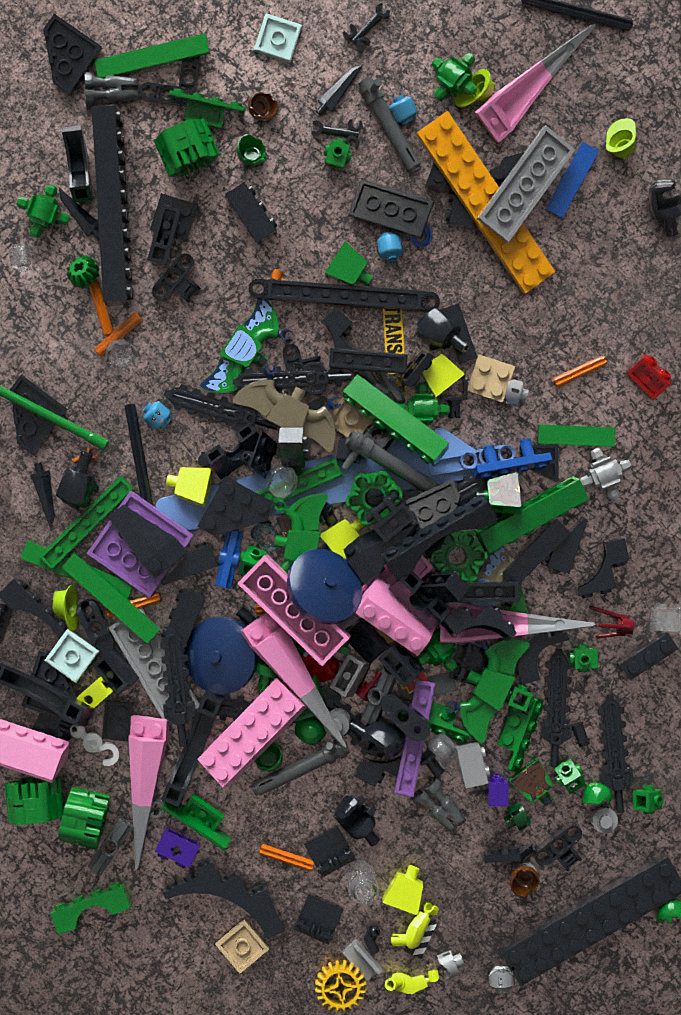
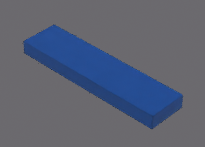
[545,142,599,219]

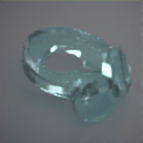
[250,520,279,551]

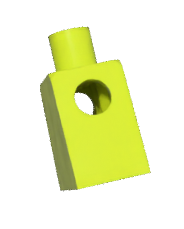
[421,350,465,398]
[166,467,214,508]
[320,518,366,560]
[77,677,113,708]
[382,865,423,915]

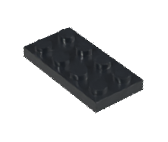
[348,179,434,239]

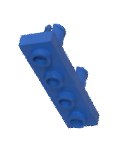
[472,438,552,479]

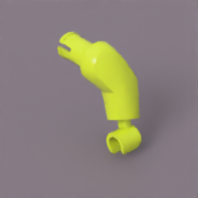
[391,903,439,949]
[385,970,439,994]

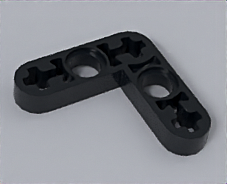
[139,56,200,107]

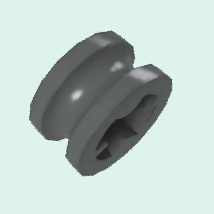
[150,800,165,818]

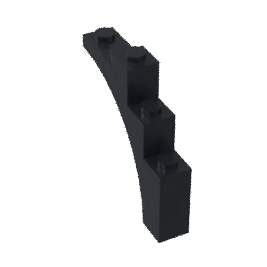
[163,858,285,939]

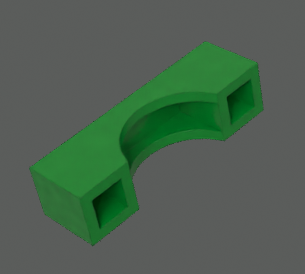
[50,882,133,935]

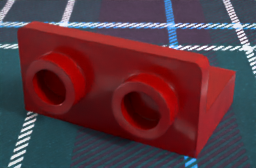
[627,354,672,400]
[300,654,340,684]

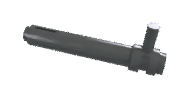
[358,76,421,174]
[342,430,438,492]
[251,739,350,796]

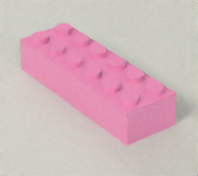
[237,554,351,666]
[198,678,307,787]

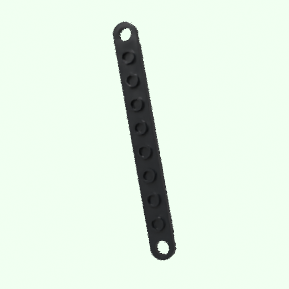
[248,279,440,312]

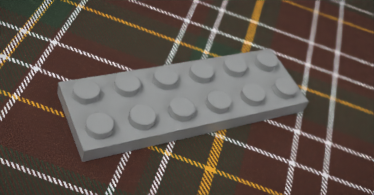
[477,125,575,243]
[108,608,200,725]

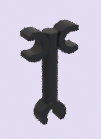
[343,3,390,53]
[311,119,363,149]

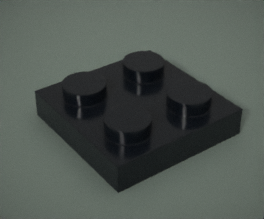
[150,193,198,242]
[347,618,390,664]

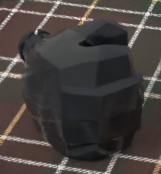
[649,179,681,237]
[415,308,470,353]
[56,451,99,509]
[348,720,405,762]
[333,793,380,847]

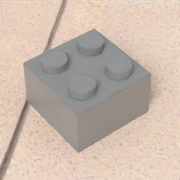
[454,740,491,789]

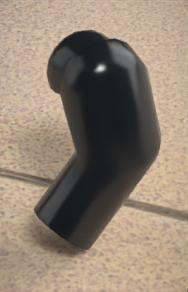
[364,926,380,955]

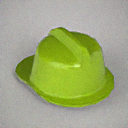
[454,69,496,108]
[606,118,637,160]
[53,585,79,631]

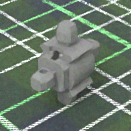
[580,448,632,500]

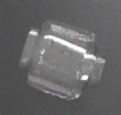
[9,243,35,272]

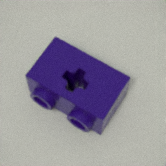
[485,773,509,807]
[155,827,201,868]

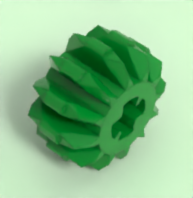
[66,255,100,289]

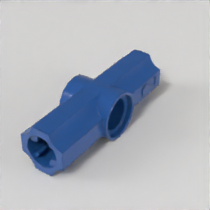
[215,530,244,589]

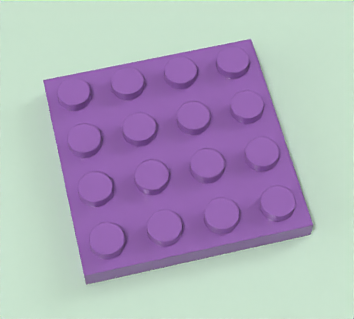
[87,490,194,598]

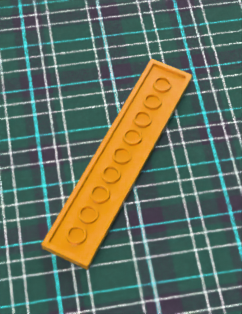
[415,111,555,294]

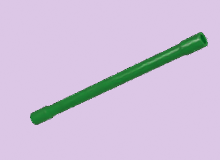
[0,385,109,451]

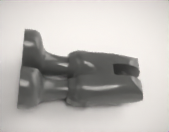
[85,72,139,109]
[354,370,406,404]
[411,777,466,833]

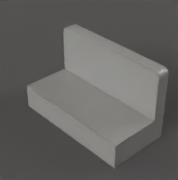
[342,938,382,981]

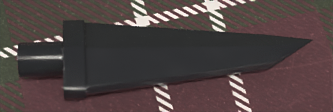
[316,65,363,116]
[59,187,100,240]
[30,462,55,528]

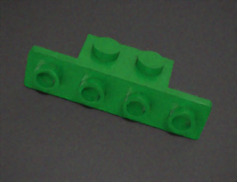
[168,89,246,129]
[497,698,544,772]
[400,702,471,743]
[161,793,231,851]

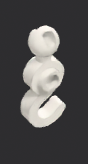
[70,724,119,766]

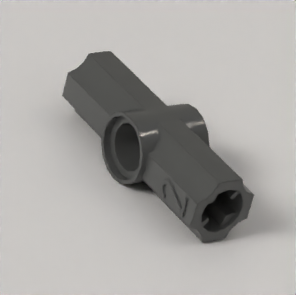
[363,667,397,724]
[87,817,134,875]

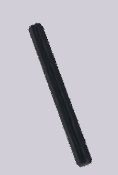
[521,0,633,30]
[124,403,153,505]

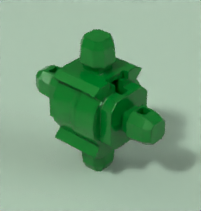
[432,53,477,101]
[16,184,70,238]
[398,382,450,426]
[416,628,457,672]

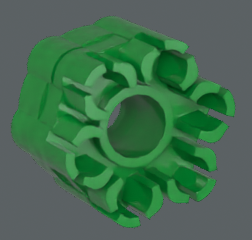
[154,118,220,177]
[346,470,403,525]
[429,530,488,582]
[4,777,64,825]
[58,787,111,850]

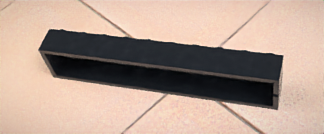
[91,105,134,306]
[499,852,681,987]

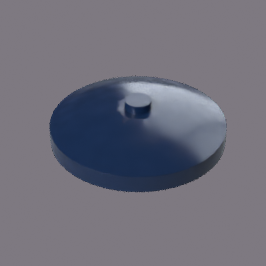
[287,549,362,625]
[185,617,258,695]

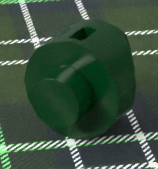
[503,803,531,831]

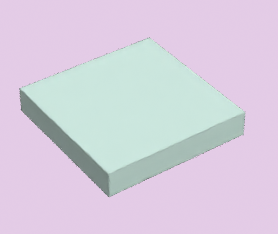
[254,13,302,63]
[44,629,99,683]

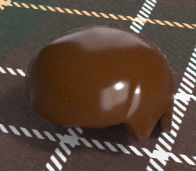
[248,92,279,121]
[510,866,540,898]

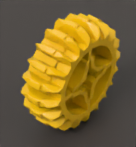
[315,960,366,1013]

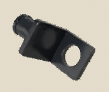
[440,376,468,419]
[420,738,445,778]

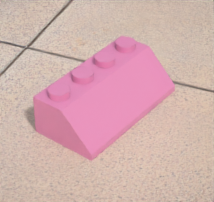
[355,577,436,656]
[0,719,70,783]

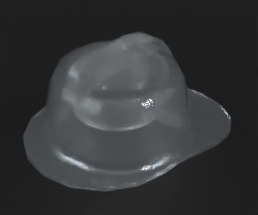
[424,733,456,776]
[344,860,380,905]

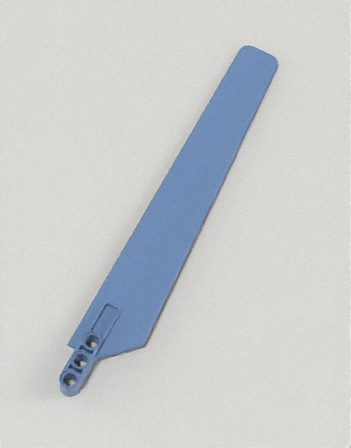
[156,427,515,531]

